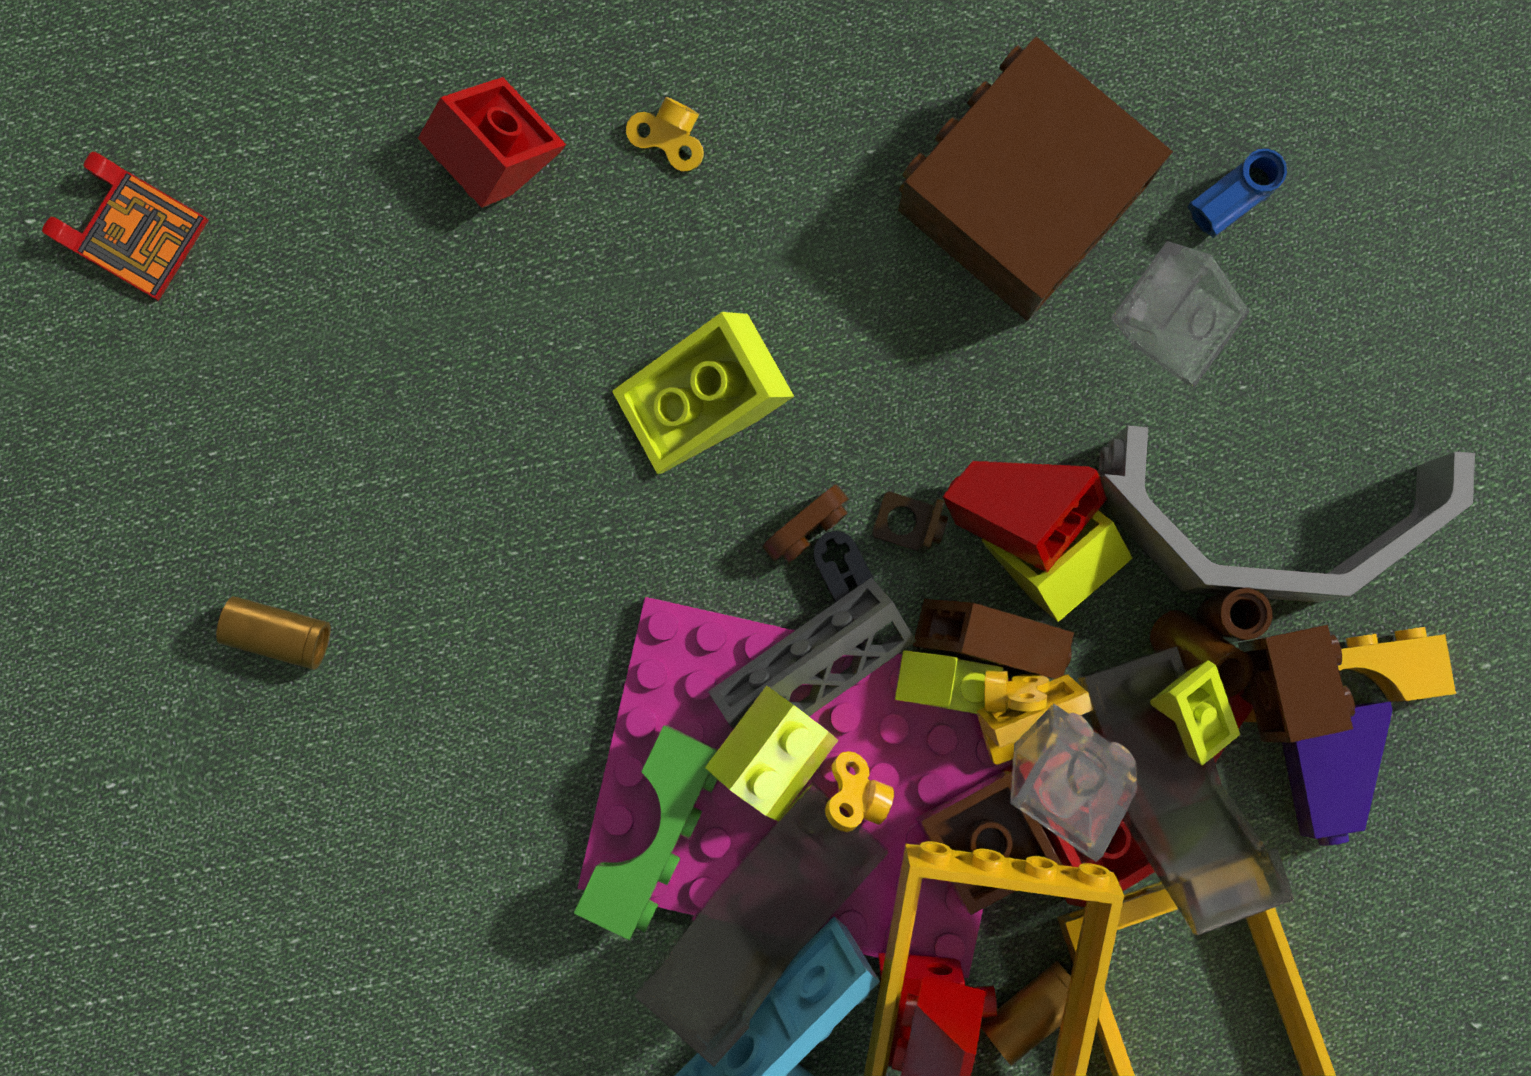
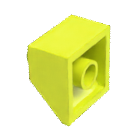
[981,511,1133,622]
[705,685,838,821]

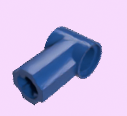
[1187,149,1287,238]

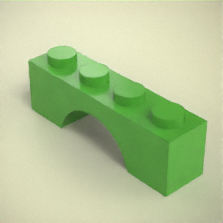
[574,725,718,940]

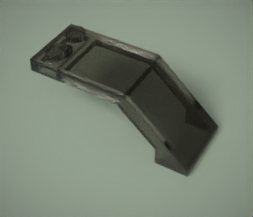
[1078,647,1295,935]
[634,781,889,1067]

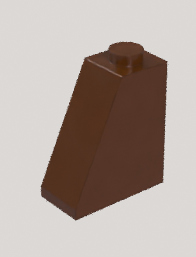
[913,599,1074,680]

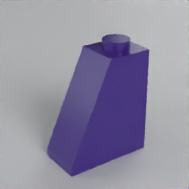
[1282,701,1393,846]

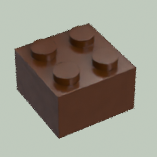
[1238,625,1355,743]
[916,770,1062,915]

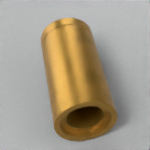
[216,596,331,670]
[980,961,1071,1066]

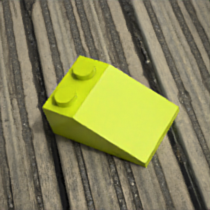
[612,312,794,474]

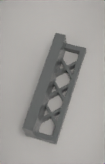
[708,578,916,729]

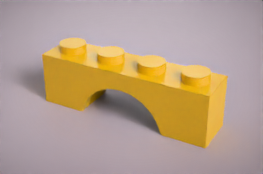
[1242,627,1456,722]

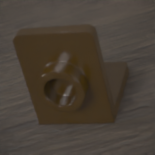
[872,491,948,554]

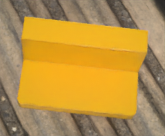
[976,674,1093,765]

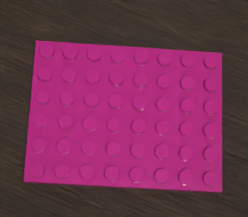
[577,597,1015,978]

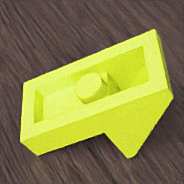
[895,650,1003,714]
[1150,660,1240,766]

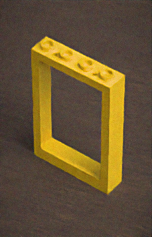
[864,841,1125,1076]
[1057,853,1336,1076]

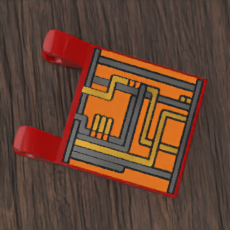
[42,152,209,301]

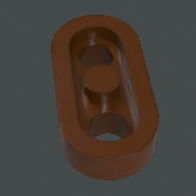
[762,484,849,563]

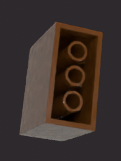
[898,36,1173,322]

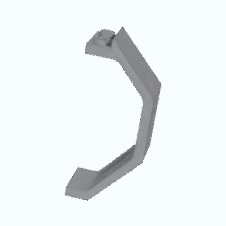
[1099,426,1475,603]

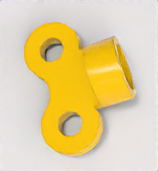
[626,97,704,171]
[985,671,1049,712]
[825,751,894,832]

